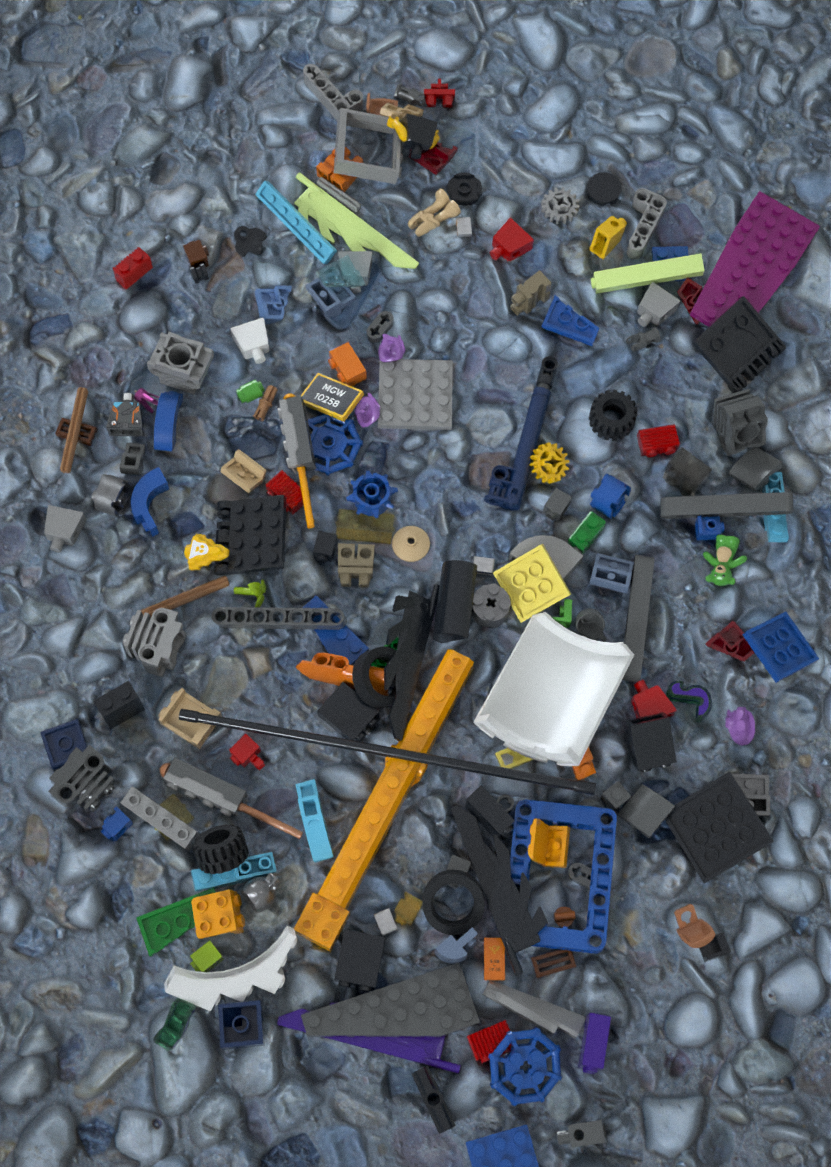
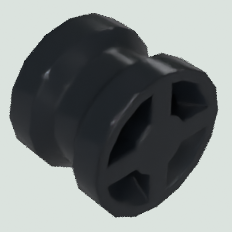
[189,263,209,284]

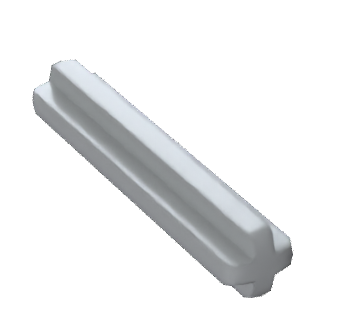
[317,177,361,212]

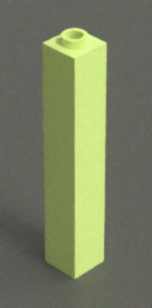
[590,253,704,294]

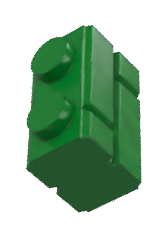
[568,511,606,555]

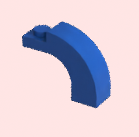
[154,391,183,451]
[131,467,169,537]

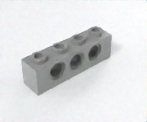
[120,786,200,851]

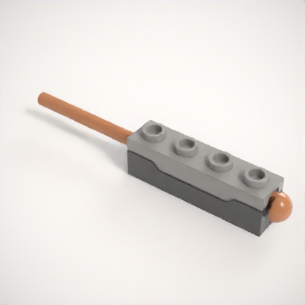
[160,757,303,839]

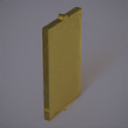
[335,509,395,544]

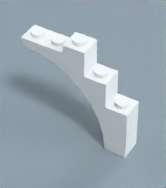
[164,926,297,1011]

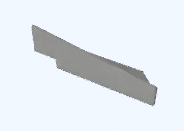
[482,981,585,1039]

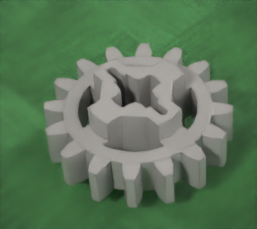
[541,187,580,224]

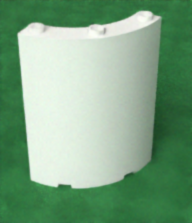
[473,612,634,766]

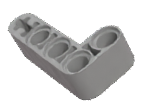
[303,64,364,120]
[627,188,667,259]

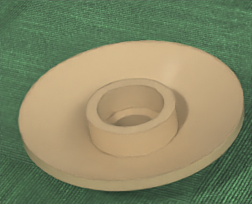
[392,526,430,562]

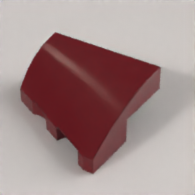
[409,142,458,175]
[705,621,755,662]

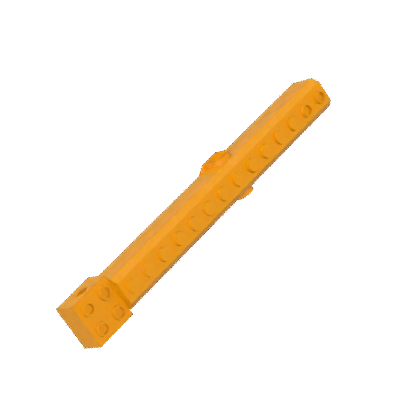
[294,649,474,952]

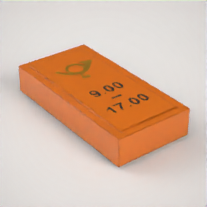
[484,938,505,981]

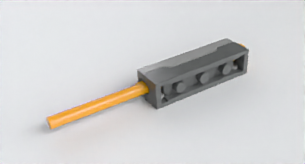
[278,393,316,529]

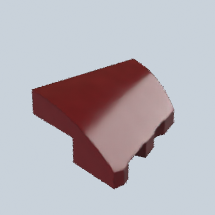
[677,277,703,326]

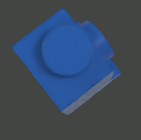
[694,516,724,540]
[100,806,133,841]

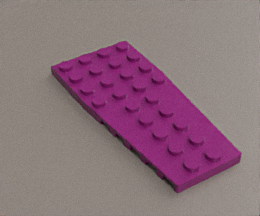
[690,191,820,327]

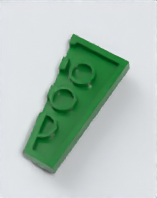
[136,887,216,957]

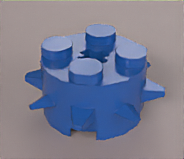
[346,471,398,518]

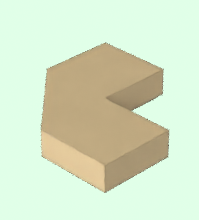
[380,103,424,120]

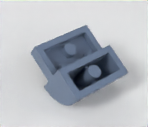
[305,271,356,317]
[589,553,634,594]
[435,927,478,964]

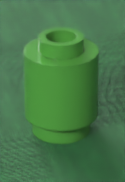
[236,379,265,403]

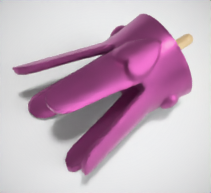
[134,388,159,413]

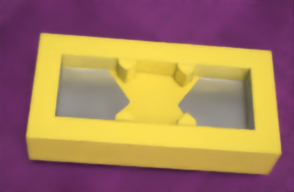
[495,748,534,769]

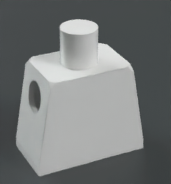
[230,318,270,364]

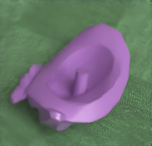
[378,334,406,362]
[354,393,380,427]
[725,707,755,746]

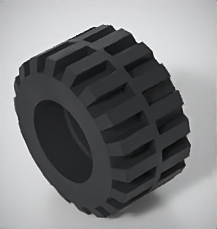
[589,389,638,441]
[193,824,249,874]

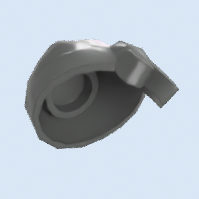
[575,608,607,642]

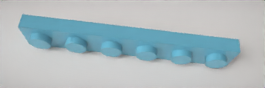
[255,181,337,264]

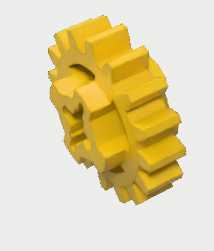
[529,442,569,484]

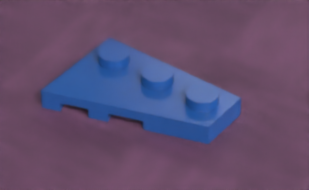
[542,295,599,346]

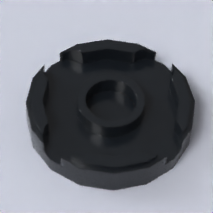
[447,172,482,206]

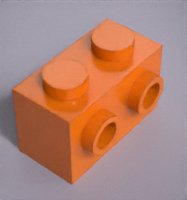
[328,342,367,386]

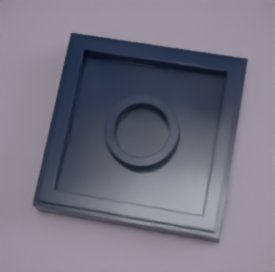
[40,718,88,770]

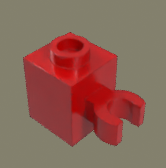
[229,733,265,771]

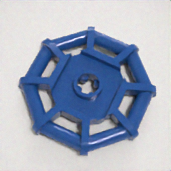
[308,414,363,476]
[488,1027,563,1106]

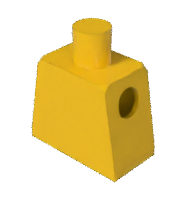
[589,216,627,260]

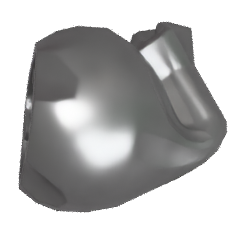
[241,873,283,913]

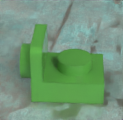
[552,599,572,628]

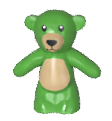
[703,535,747,586]

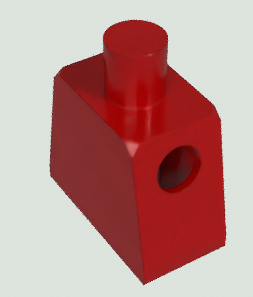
[489,218,534,262]
[631,680,677,718]

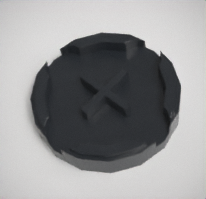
[586,172,622,205]

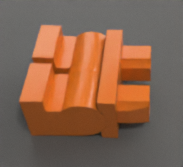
[316,147,363,192]

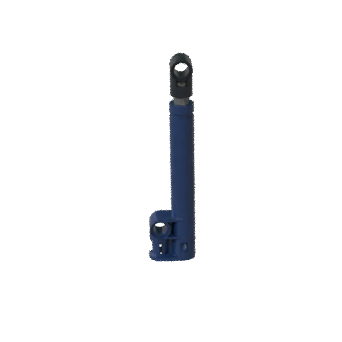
[484,356,558,510]

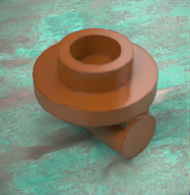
[554,907,576,927]

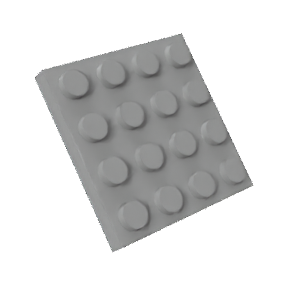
[378,359,453,430]

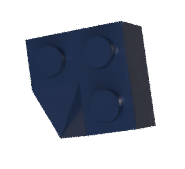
[218,1000,265,1050]

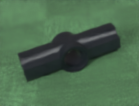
[411,1066,456,1134]

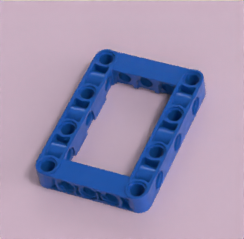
[510,799,617,954]

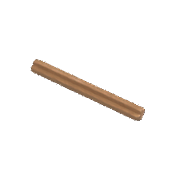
[60,387,88,473]
[140,576,230,617]

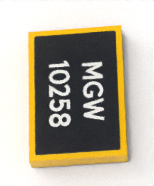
[301,373,364,422]

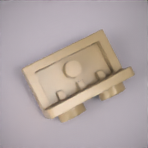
[220,449,266,493]

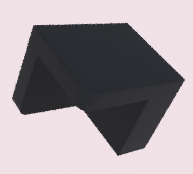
[699,932,731,963]

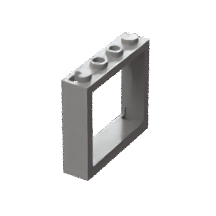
[333,108,403,184]

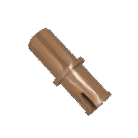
[253,385,278,421]

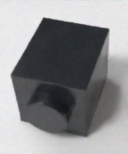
[313,531,338,563]

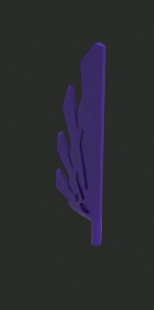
[277,1002,461,1074]

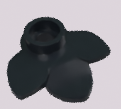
[234,226,267,257]

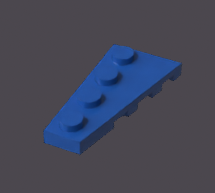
[302,595,369,665]

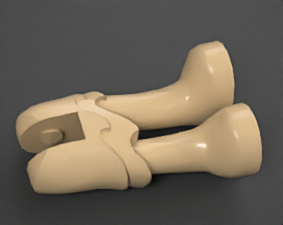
[408,188,461,237]

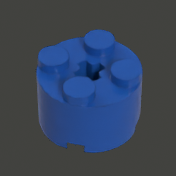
[590,474,631,519]

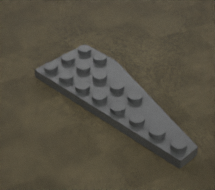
[301,963,480,1037]

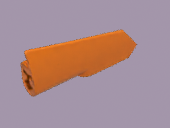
[296,652,389,696]

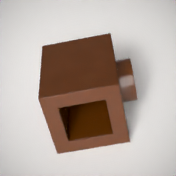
[183,240,209,268]

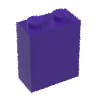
[578,1013,611,1074]

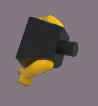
[387,113,440,159]

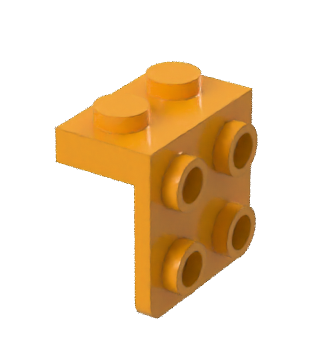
[528,818,570,868]
[191,889,245,939]

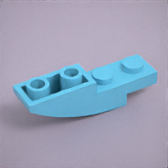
[762,472,789,542]
[295,779,334,863]
[191,852,277,892]

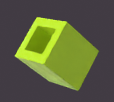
[190,940,224,972]

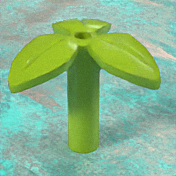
[234,579,266,608]

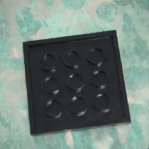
[665,771,774,884]

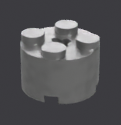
[91,474,134,518]
[471,583,511,628]

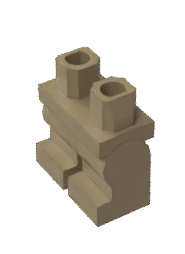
[510,270,552,316]
[338,543,375,588]

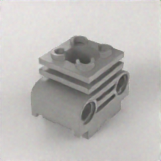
[147,332,214,395]
[123,608,187,677]

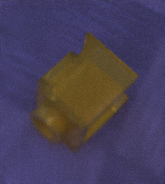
[394,891,423,926]

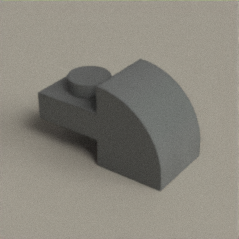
[119,443,146,475]

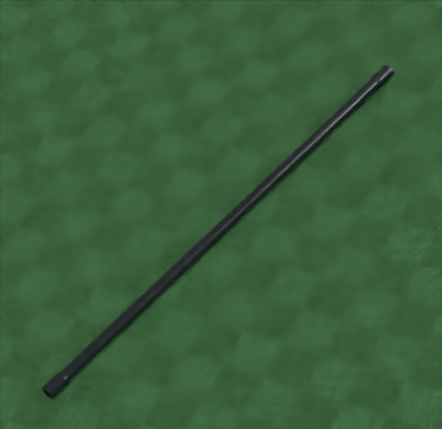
[179,709,596,795]

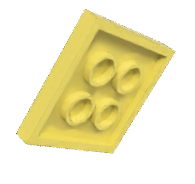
[493,544,571,623]

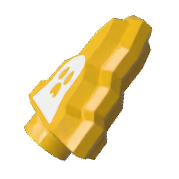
[184,534,230,571]

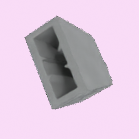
[338,251,372,293]
[637,282,680,327]
[44,505,87,553]

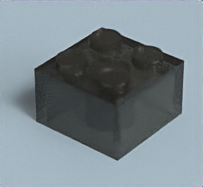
[663,447,712,496]

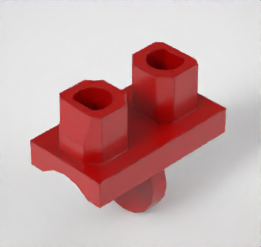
[424,78,455,108]

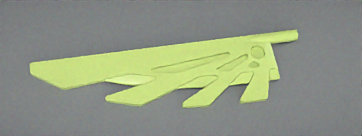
[294,172,419,269]

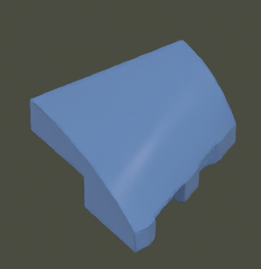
[255,285,292,324]

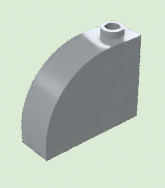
[509,535,583,582]

